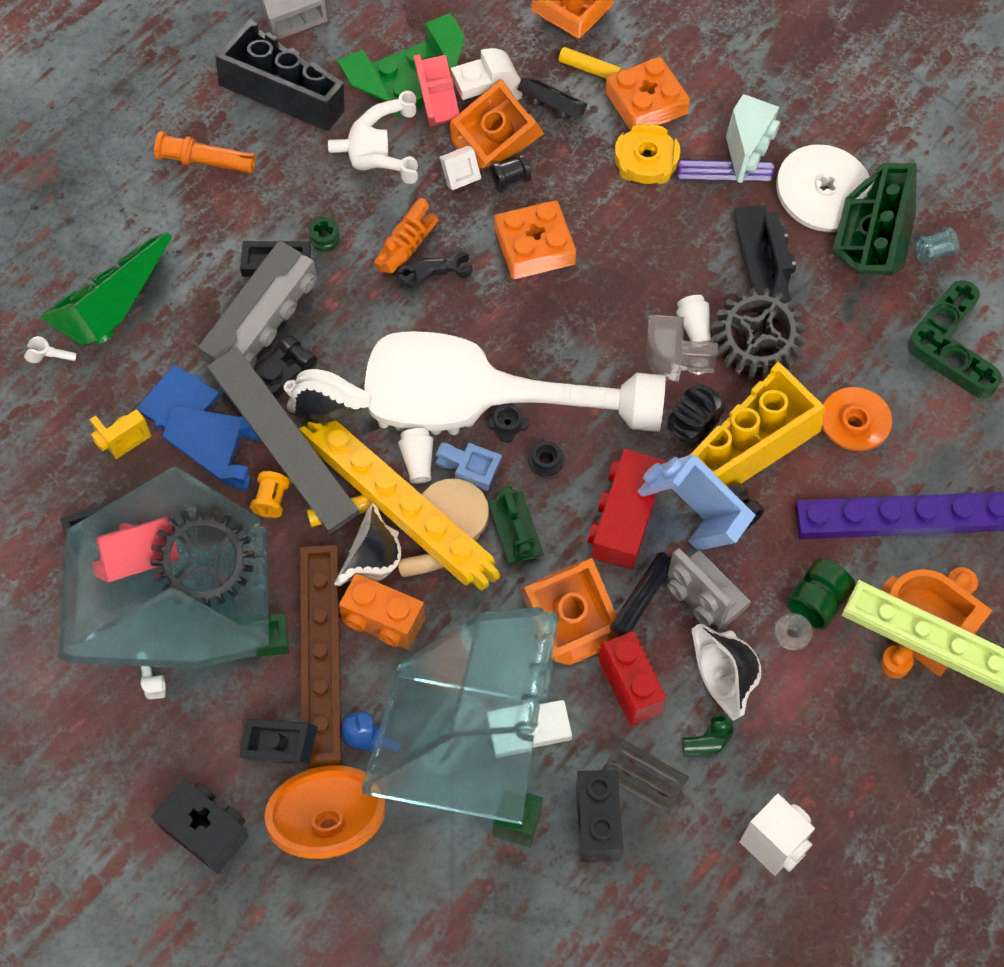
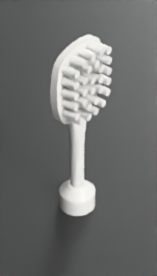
[365,331,666,435]

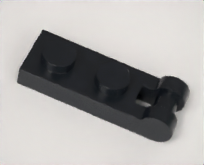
[221,335,318,417]

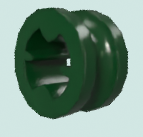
[309,217,340,251]

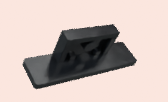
[733,205,796,322]

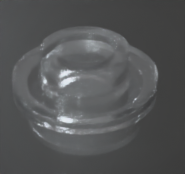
[774,614,813,651]

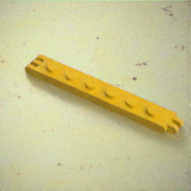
[298,420,500,591]

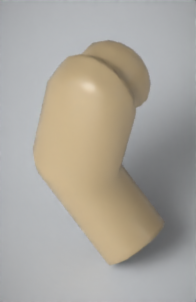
[398,553,444,577]

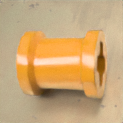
[250,471,290,518]

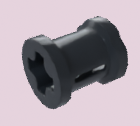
[490,153,531,191]

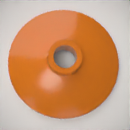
[822,387,892,451]

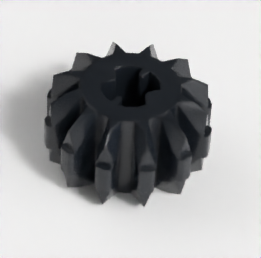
[667,383,725,445]

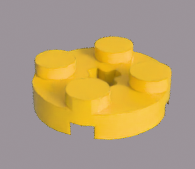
[614,123,680,184]

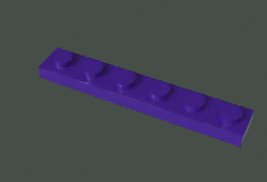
[795,492,1004,539]

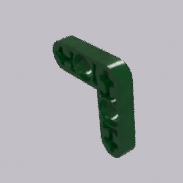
[908,280,1002,398]

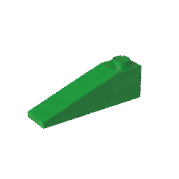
[41,232,172,345]

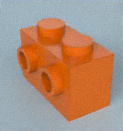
[339,573,426,651]

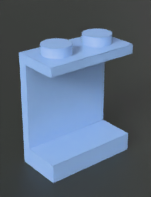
[637,454,756,550]

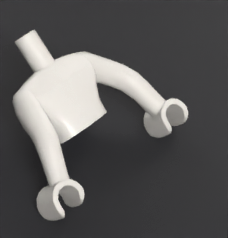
[328,91,418,184]

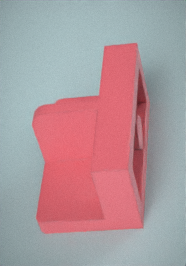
[414,54,460,127]
[92,517,179,582]

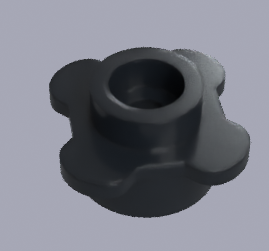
[487,403,529,442]

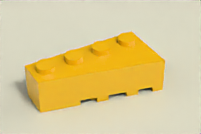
[690,361,825,488]

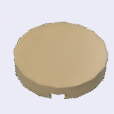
[422,479,489,541]

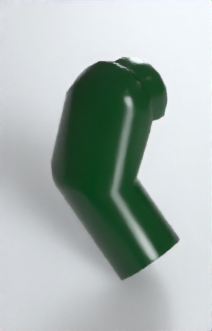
[682,714,733,757]

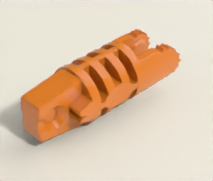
[373,197,439,273]

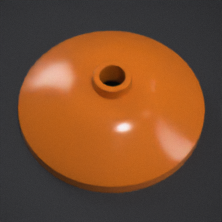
[265,765,386,859]

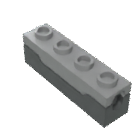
[198,240,317,368]

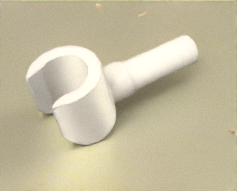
[24,336,77,363]
[137,650,166,699]

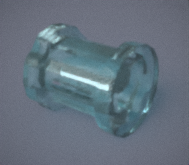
[914,226,960,265]

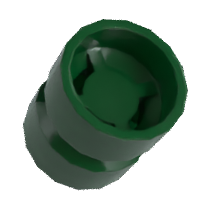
[786,558,856,630]

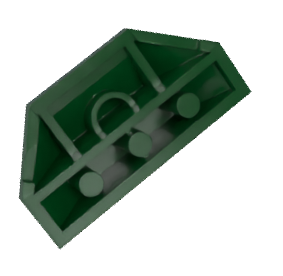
[833,163,917,275]

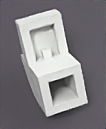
[451,48,522,100]

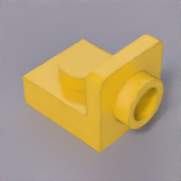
[89,409,151,459]

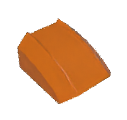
[450,79,545,169]
[519,558,618,666]

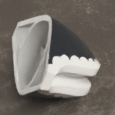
[284,369,372,424]
[334,503,401,586]
[691,624,761,721]

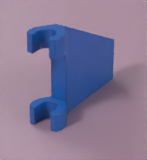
[162,406,260,490]

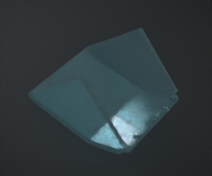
[58,465,270,669]
[362,607,559,824]

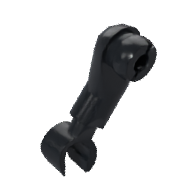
[398,252,473,288]

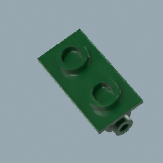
[487,485,544,565]

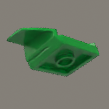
[337,13,465,117]

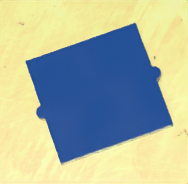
[136,365,220,429]

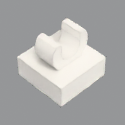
[440,145,481,190]

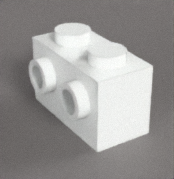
[740,794,815,876]

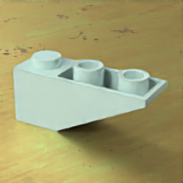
[726,94,780,183]

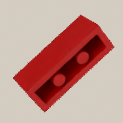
[587,449,666,570]

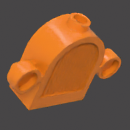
[880,567,993,679]

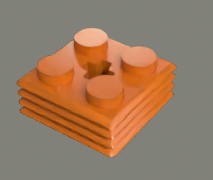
[531,0,615,38]
[605,57,691,131]
[494,200,576,279]

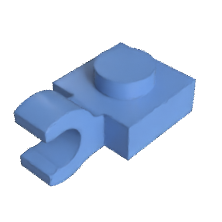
[436,442,502,491]

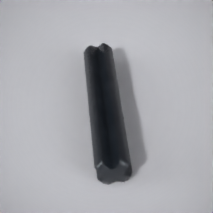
[610,552,672,637]

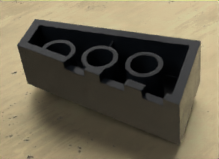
[215,19,345,131]

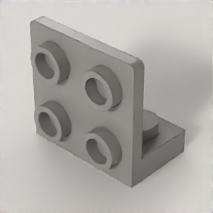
[666,548,751,633]

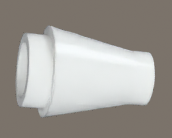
[676,295,712,349]
[398,428,433,484]

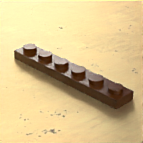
[300,545,342,767]

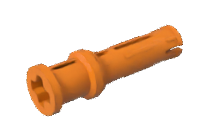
[154,131,256,174]

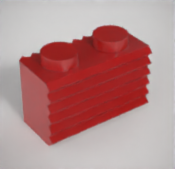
[598,632,667,726]

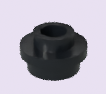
[528,441,564,477]

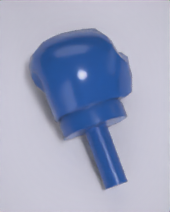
[341,711,406,756]

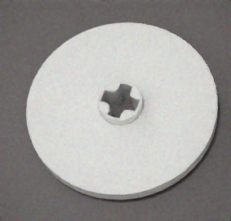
[776,145,870,232]

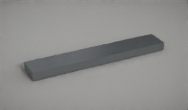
[207,347,360,534]

